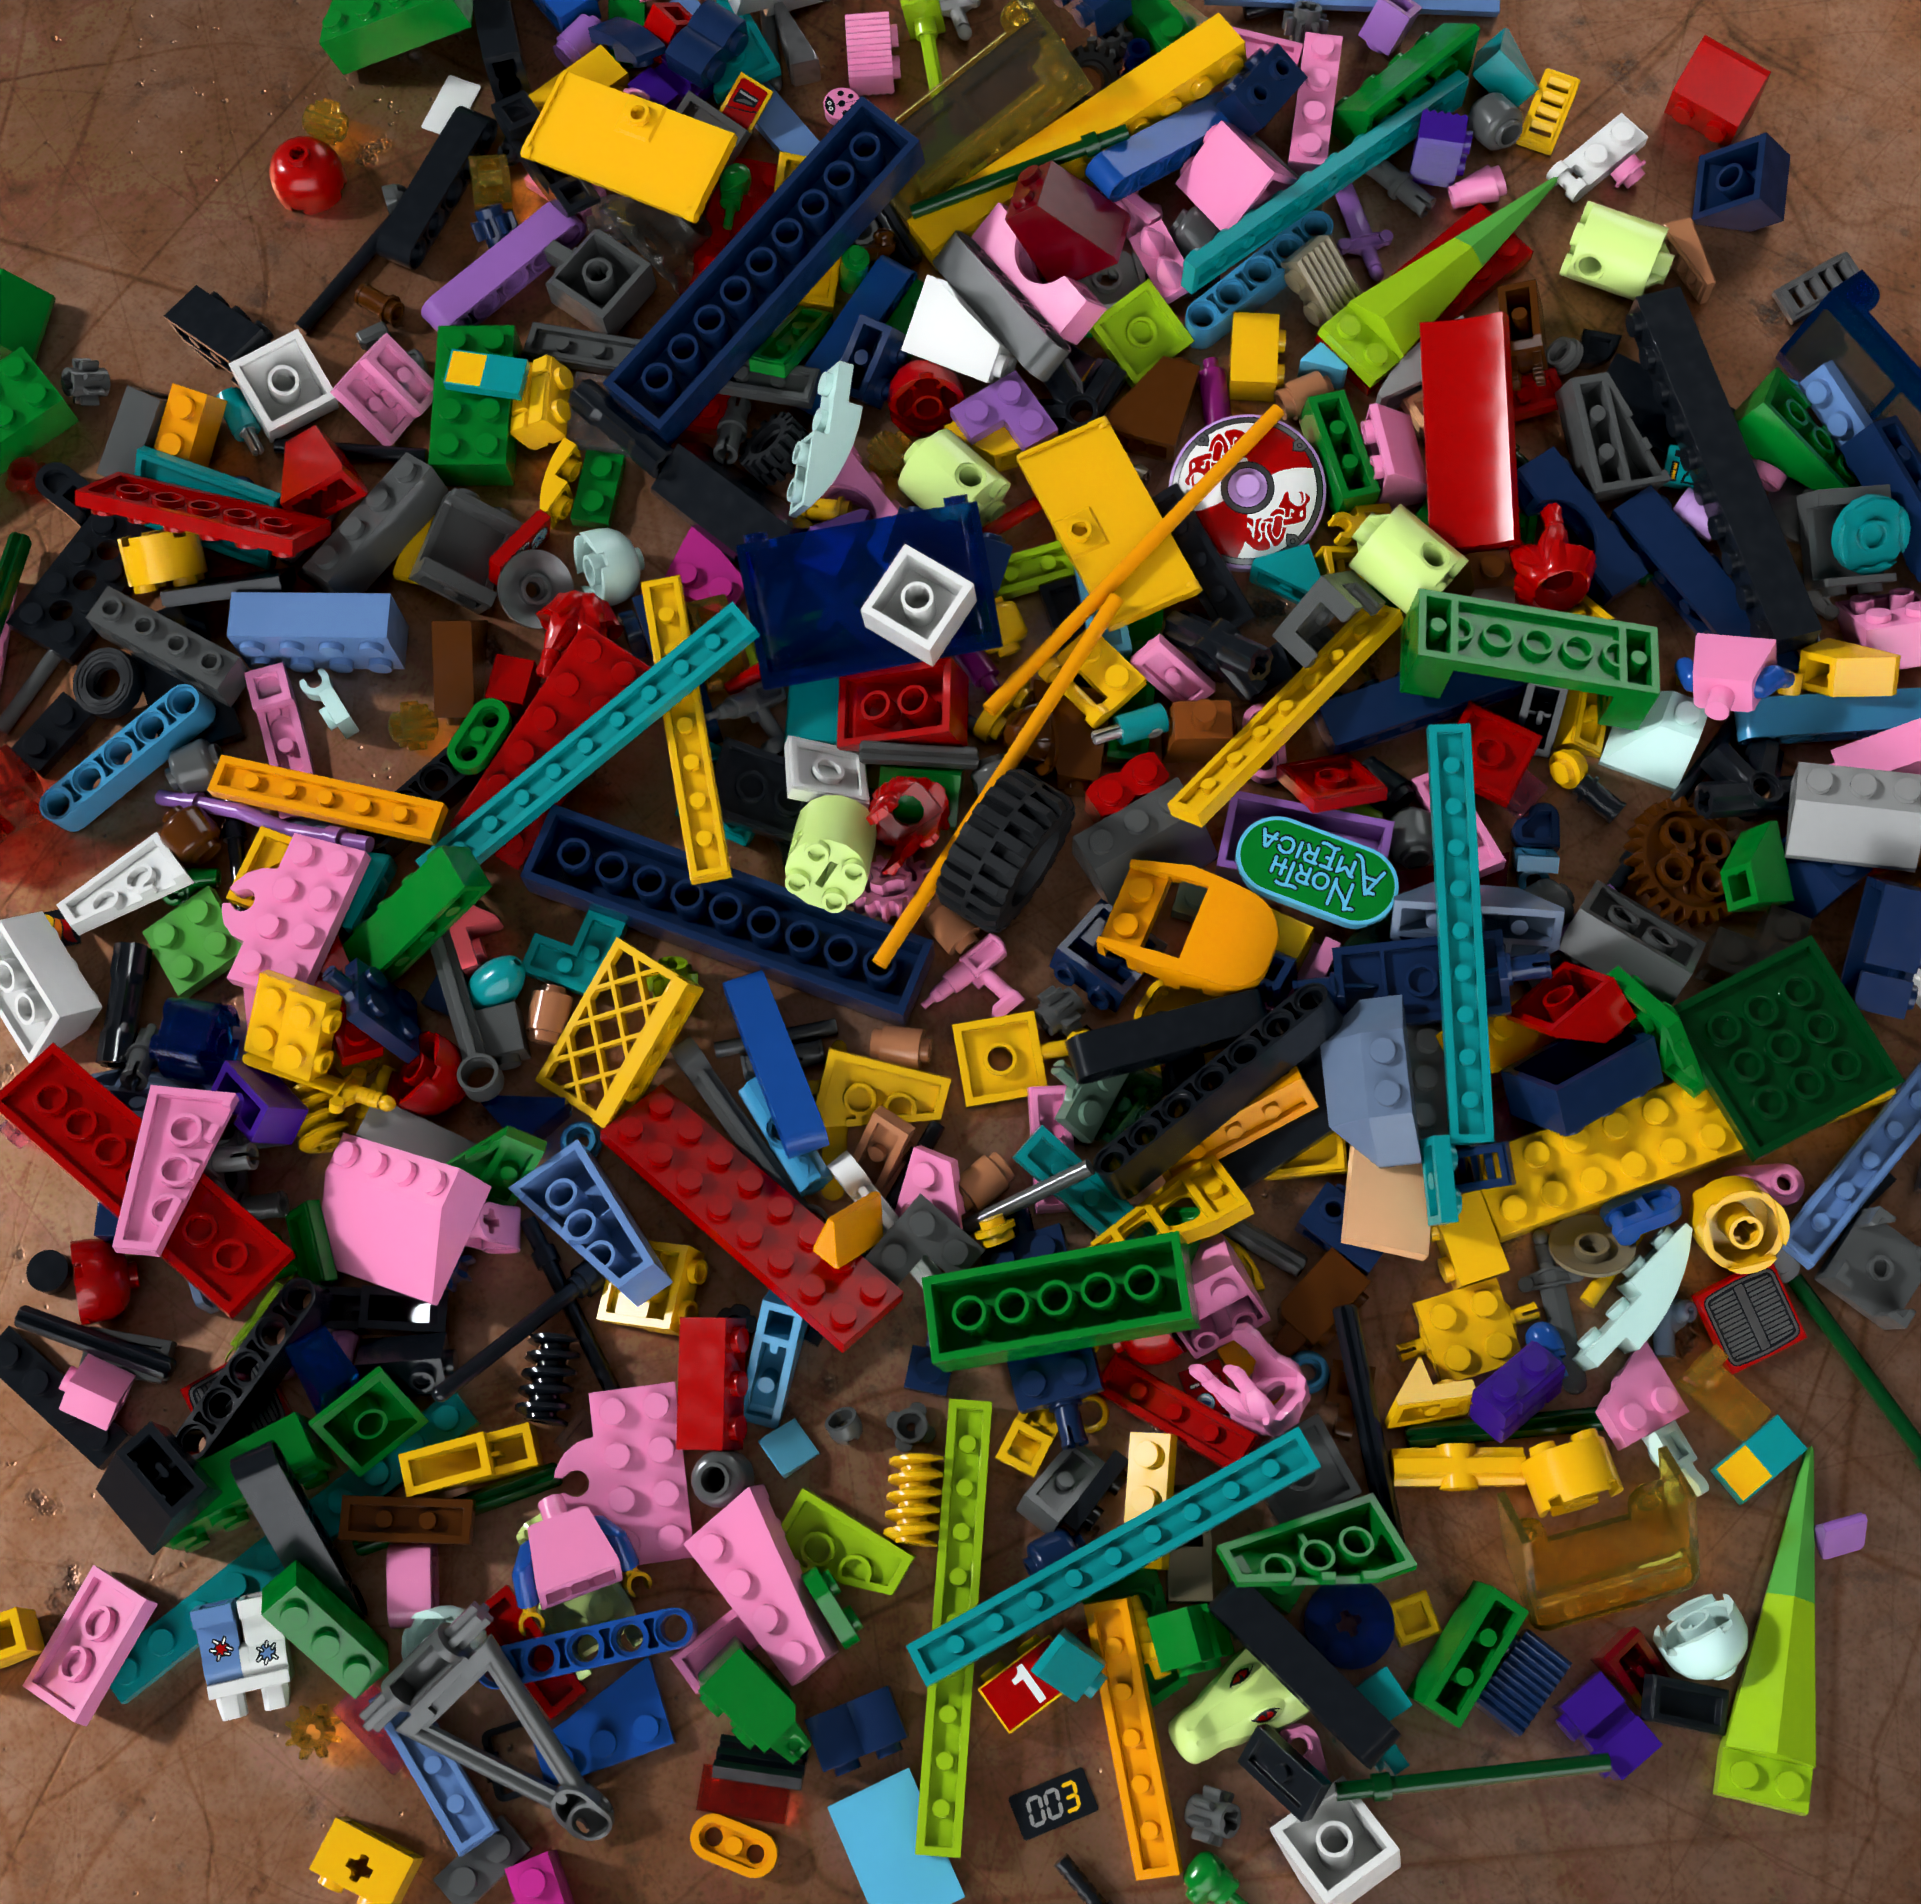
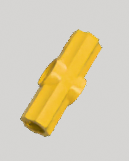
[1389,1443,1526,1491]

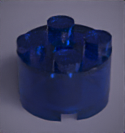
[149,997,240,1086]
[1299,1584,1395,1671]

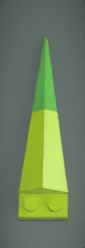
[1317,177,1558,389]
[1713,1445,1816,1816]

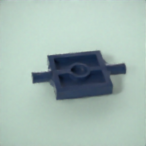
[322,958,423,1064]

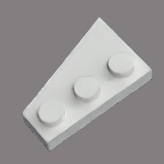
[56,832,194,935]

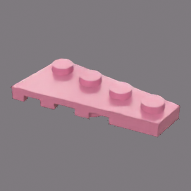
[112,1085,239,1257]

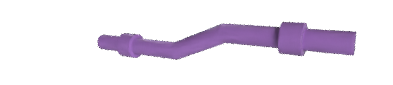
[155,789,375,853]

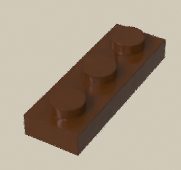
[338,1495,477,1546]

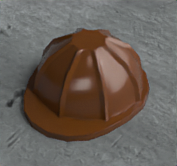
[1002,701,1059,776]

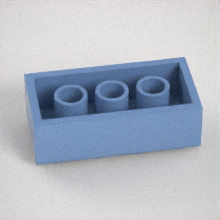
[227,592,409,674]

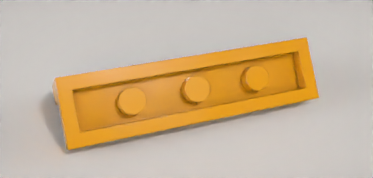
[1162,1065,1319,1182]

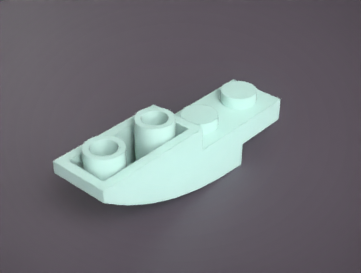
[787,361,863,518]
[1572,1223,1692,1371]

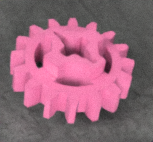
[848,855,935,923]

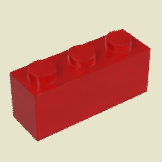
[676,1317,749,1451]

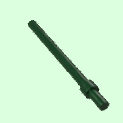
[909,124,1130,219]
[1787,1274,1921,1472]
[1334,1753,1612,1802]

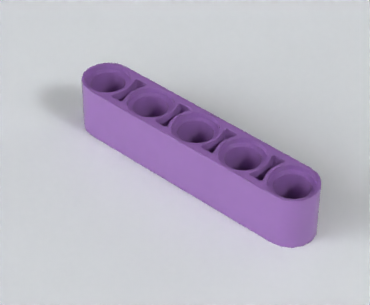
[421,201,586,332]

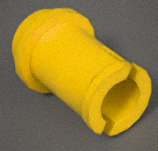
[801,496,852,522]

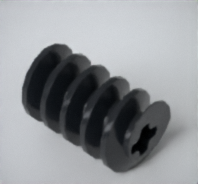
[515,1332,583,1427]

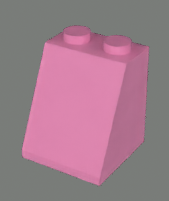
[1175,120,1298,231]

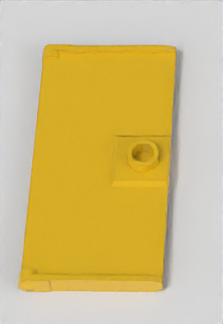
[520,70,738,224]
[1016,416,1203,632]

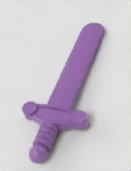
[1335,183,1393,281]

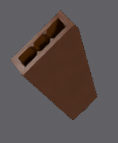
[1106,356,1201,464]
[431,620,488,725]
[1033,679,1111,797]

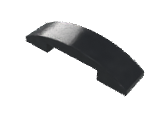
[491,90,601,218]

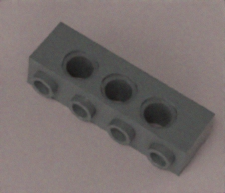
[85,586,249,708]

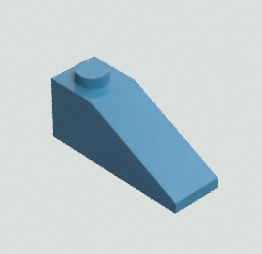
[744,1289,808,1429]

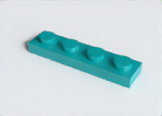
[1012,1125,1157,1240]

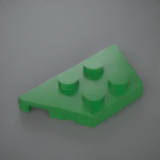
[1605,966,1707,1098]

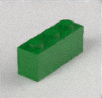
[1298,390,1381,516]
[261,1560,389,1699]
[1405,1580,1530,1729]

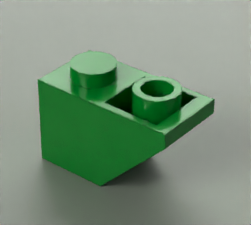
[1720,821,1794,912]

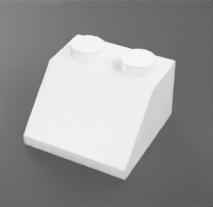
[229,329,339,443]
[1270,1775,1401,1904]

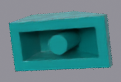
[1030,1627,1108,1703]

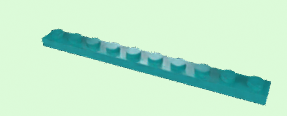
[1181,70,1469,295]
[415,601,760,867]
[1426,723,1495,1145]
[110,1392,481,1704]
[906,1426,1322,1687]

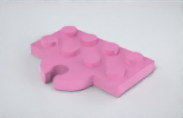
[222,833,372,991]
[554,1382,693,1565]

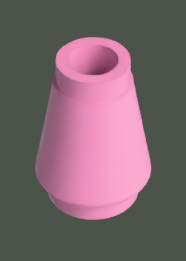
[1447,164,1507,209]

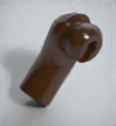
[864,228,896,267]

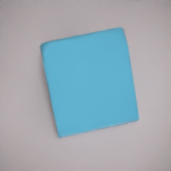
[1297,342,1348,390]
[758,1418,820,1479]

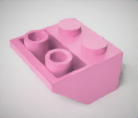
[1361,403,1427,508]
[1835,588,1921,670]
[1176,1233,1271,1360]

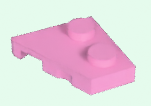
[895,1145,965,1230]
[1595,1341,1690,1451]

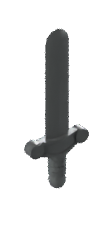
[1517,1229,1587,1395]

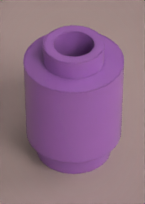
[553,14,604,68]

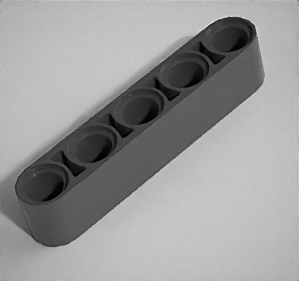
[932,230,1071,382]

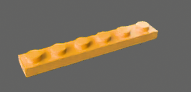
[207,754,449,846]
[1083,1596,1184,1881]

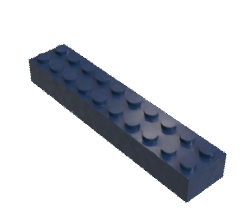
[603,96,925,446]
[520,804,935,1027]

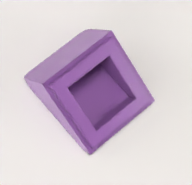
[1814,1512,1868,1560]

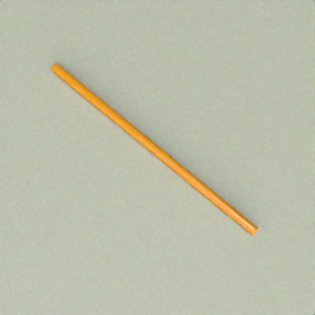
[983,404,1284,716]
[872,593,1124,969]

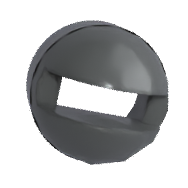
[381,184,407,215]
[825,1407,863,1446]

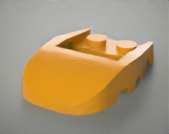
[1096,859,1280,997]

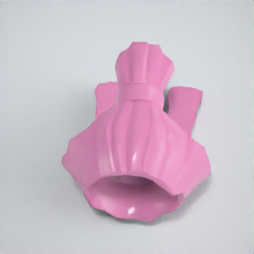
[1188,1323,1311,1437]

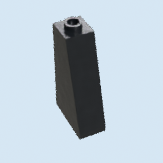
[473,0,532,102]

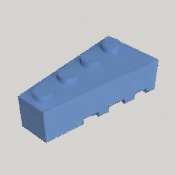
[508,1139,673,1307]

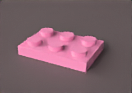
[22,1565,158,1727]

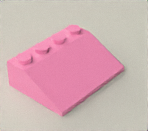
[322,1133,492,1306]

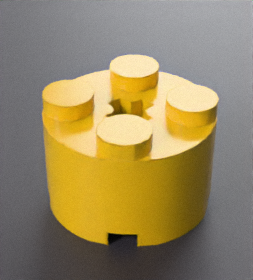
[117,529,208,594]
[1688,1176,1790,1274]
[1521,1428,1624,1518]

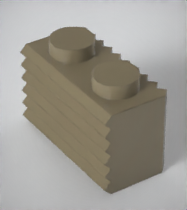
[1281,235,1363,327]

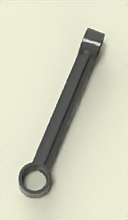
[430,929,504,1102]
[669,1036,829,1223]

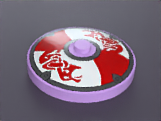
[1169,414,1326,572]

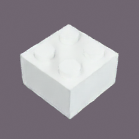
[860,544,977,667]

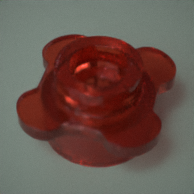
[5,457,46,497]

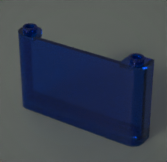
[735,494,1003,691]

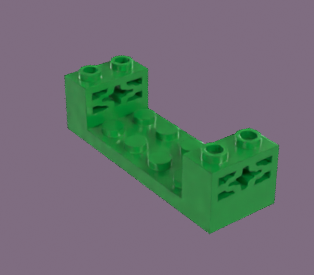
[1400,588,1660,730]

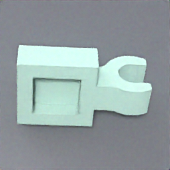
[299,668,360,739]
[1642,1420,1709,1505]

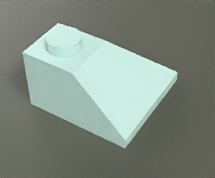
[1598,691,1708,792]

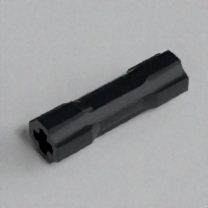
[568,379,674,478]
[95,942,153,1069]

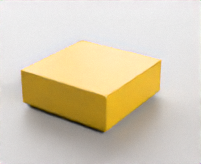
[1383,1589,1442,1648]

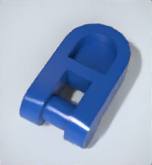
[1600,1184,1683,1246]

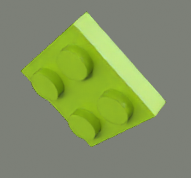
[1089,279,1194,388]

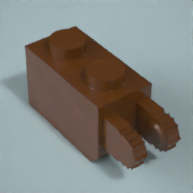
[1497,279,1548,391]
[1270,1247,1371,1358]

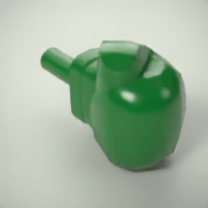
[719,163,751,230]
[1183,1851,1249,1904]

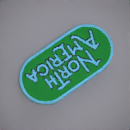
[1235,816,1399,929]

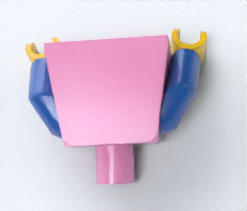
[1674,633,1804,720]
[512,1494,652,1636]

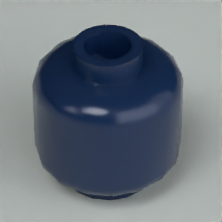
[1023,1527,1087,1576]

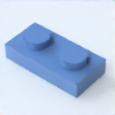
[1797,360,1873,449]

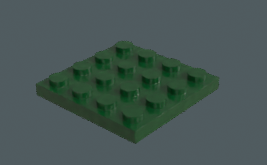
[1673,935,1905,1163]

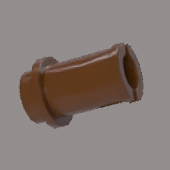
[354,282,405,324]

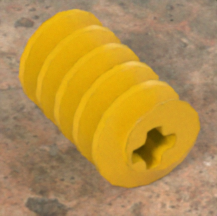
[282,1065,349,1154]
[883,1453,944,1547]

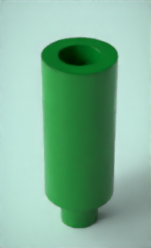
[839,245,870,294]

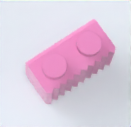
[845,11,901,96]

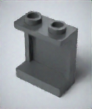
[1796,484,1897,597]
[408,488,523,615]

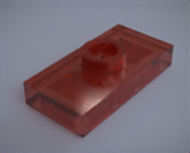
[696,1764,791,1824]

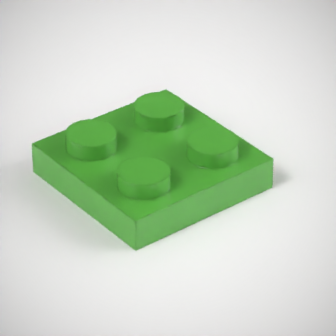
[142,886,242,1000]

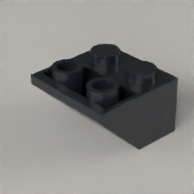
[96,1421,223,1555]

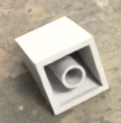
[901,274,1017,384]

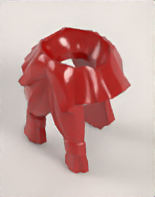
[1503,502,1597,611]
[535,590,624,679]
[866,776,950,876]

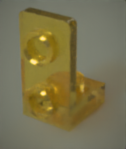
[1675,1344,1771,1442]

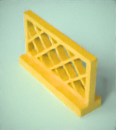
[535,937,705,1128]

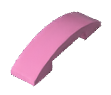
[244,662,316,821]

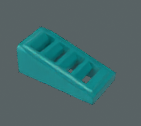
[342,852,398,937]

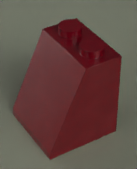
[1005,160,1131,283]

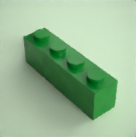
[342,845,492,984]

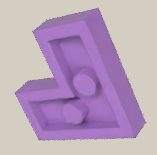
[950,370,1058,451]

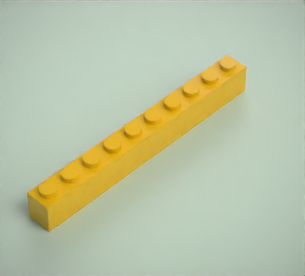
[907,12,1247,272]

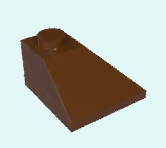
[1443,549,1515,604]

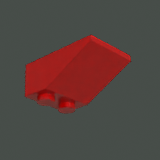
[837,657,969,752]

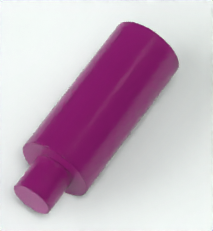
[1199,357,1232,427]
[947,620,1001,696]

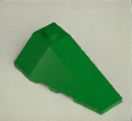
[1124,0,1209,59]
[1733,367,1861,491]
[1216,1493,1418,1587]

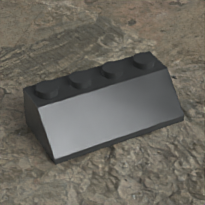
[297,452,450,593]

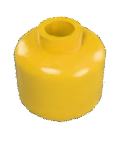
[970,596,1028,659]

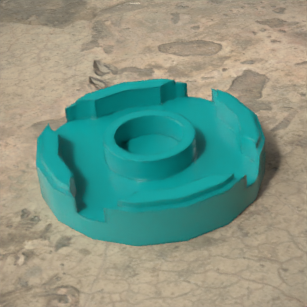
[1831,494,1911,575]

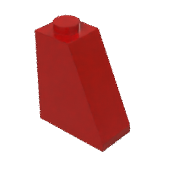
[280,425,368,518]

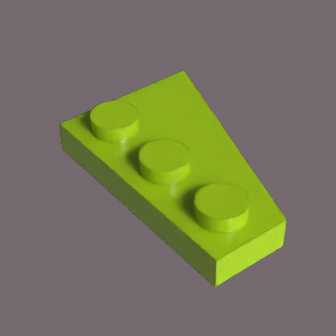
[781,1487,916,1596]

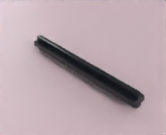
[1333,1304,1406,1545]

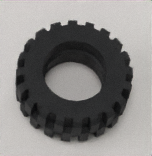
[936,769,1075,933]

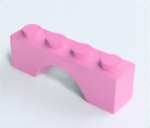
[1287,32,1343,177]
[971,202,1107,345]
[821,446,903,578]

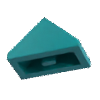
[1472,28,1540,107]
[1249,543,1321,604]

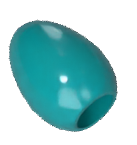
[467,955,526,1010]

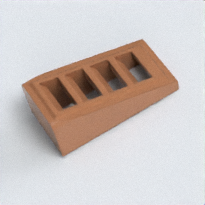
[1662,217,1716,304]

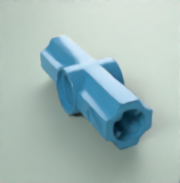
[738,1077,833,1197]

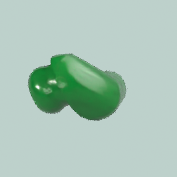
[162,868,221,906]

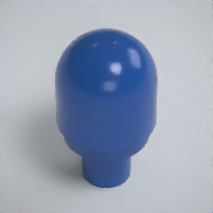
[1525,1321,1569,1379]

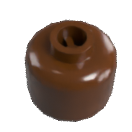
[160,805,222,865]

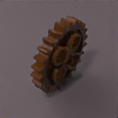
[1623,796,1739,928]

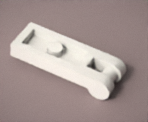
[1546,113,1648,203]

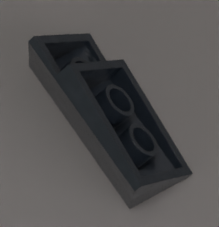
[651,443,815,578]

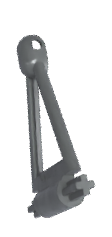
[359,1601,615,1841]

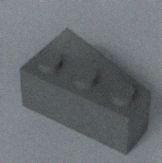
[1555,372,1671,503]

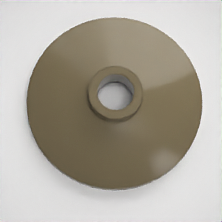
[1548,1214,1636,1278]

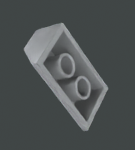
[1785,762,1921,872]

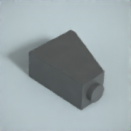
[96,385,169,477]

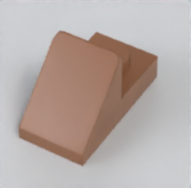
[852,1105,916,1194]

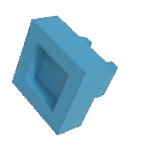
[1511,847,1560,889]

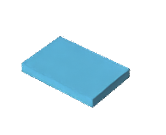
[827,1767,966,1904]

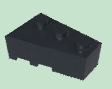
[164,285,274,388]

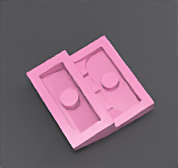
[330,333,434,446]

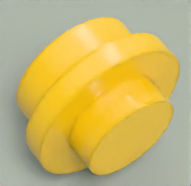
[1549,749,1588,789]
[974,1214,1016,1249]

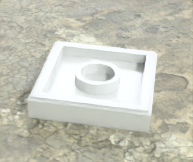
[784,735,870,809]

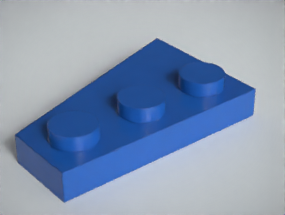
[534,1656,676,1786]

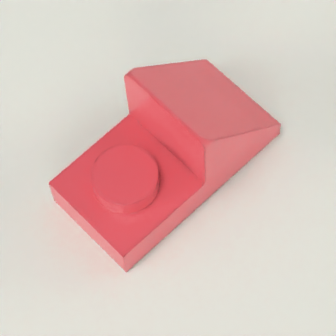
[449,905,504,980]

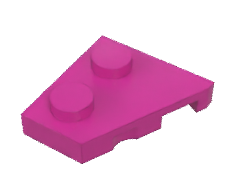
[664,526,749,614]

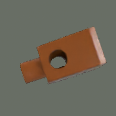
[1161,699,1237,763]

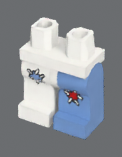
[190,1591,295,1721]

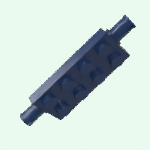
[1292,929,1552,1026]
[981,1207,1105,1450]

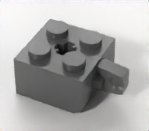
[544,229,657,335]

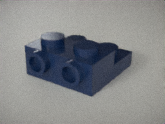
[1049,898,1168,1013]

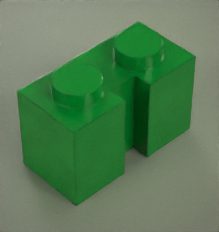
[1147,1602,1235,1678]

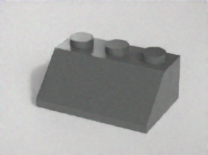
[1072,777,1218,906]
[1559,879,1707,1006]

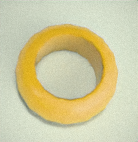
[1082,1394,1109,1434]

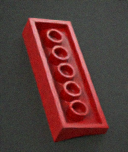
[1419,311,1521,556]

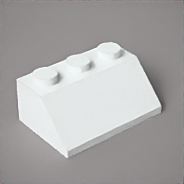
[0,911,102,1064]

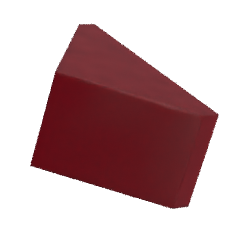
[1590,1626,1671,1711]

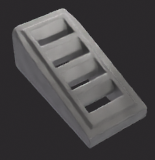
[774,2,821,87]
[1772,252,1865,325]

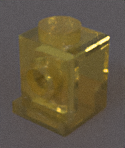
[468,154,513,211]

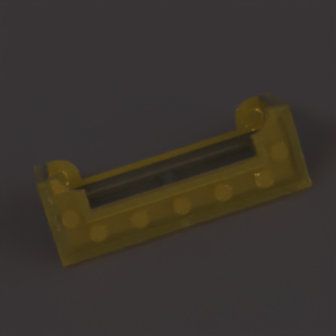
[890,0,1094,224]

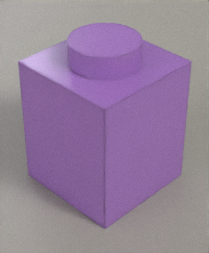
[1358,0,1423,56]

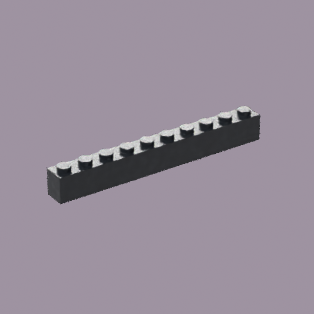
[1625,286,1823,655]

